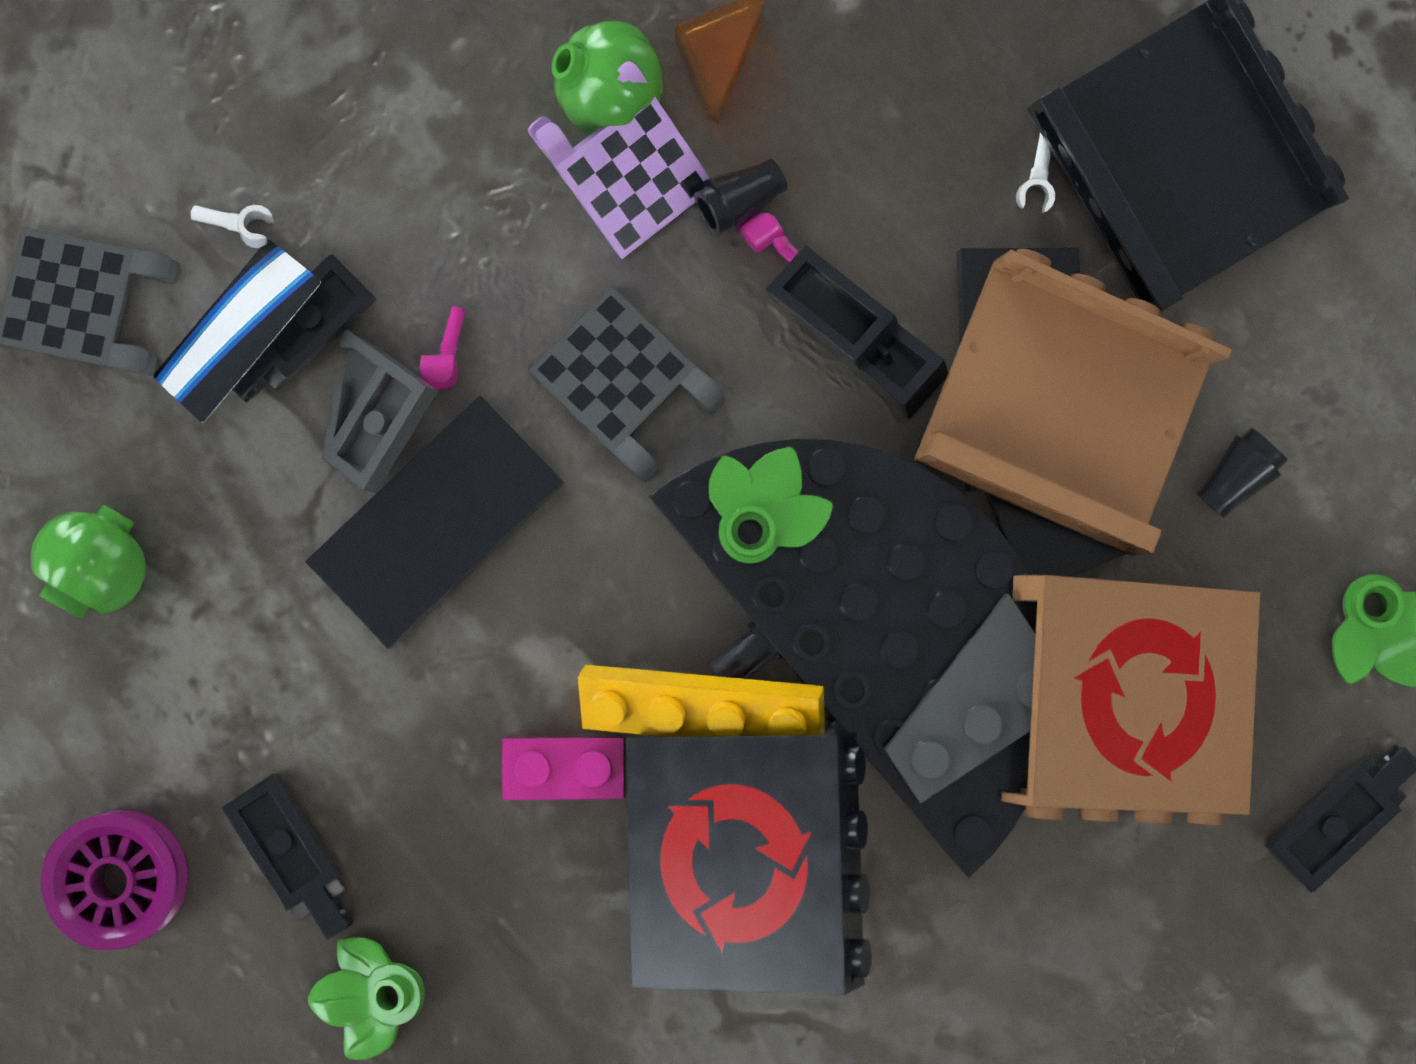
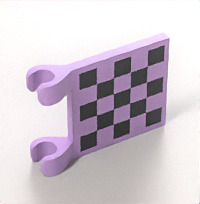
[528,61,710,259]

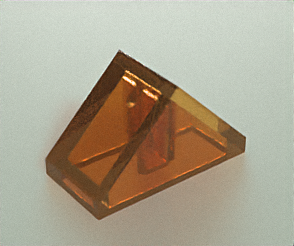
[675,0,765,124]

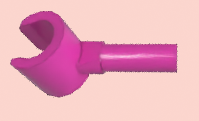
[740,213,799,262]
[420,306,466,389]

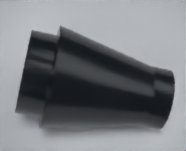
[694,159,787,235]
[1197,428,1288,518]

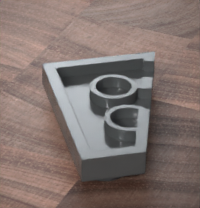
[884,593,1036,804]

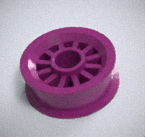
[41,810,188,950]

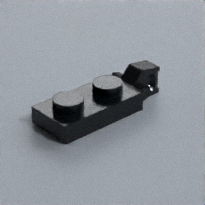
[232,254,376,403]
[1264,745,1416,893]
[222,773,354,940]

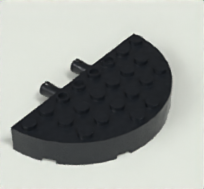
[648,439,1037,878]

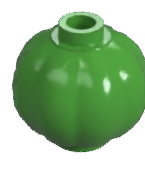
[552,20,663,134]
[31,505,146,620]

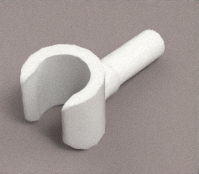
[1016,132,1055,213]
[191,205,274,248]

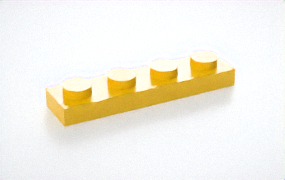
[578,665,825,737]

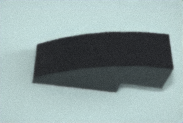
[766,245,948,419]

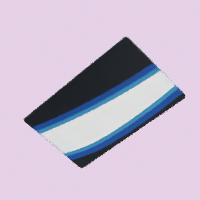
[153,240,321,423]

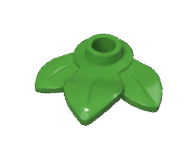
[709,447,833,564]
[1332,574,1416,687]
[308,937,425,1060]

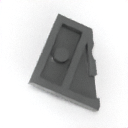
[322,329,438,493]

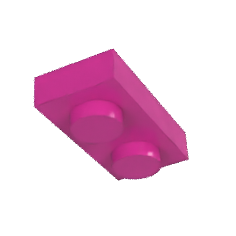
[502,737,625,800]

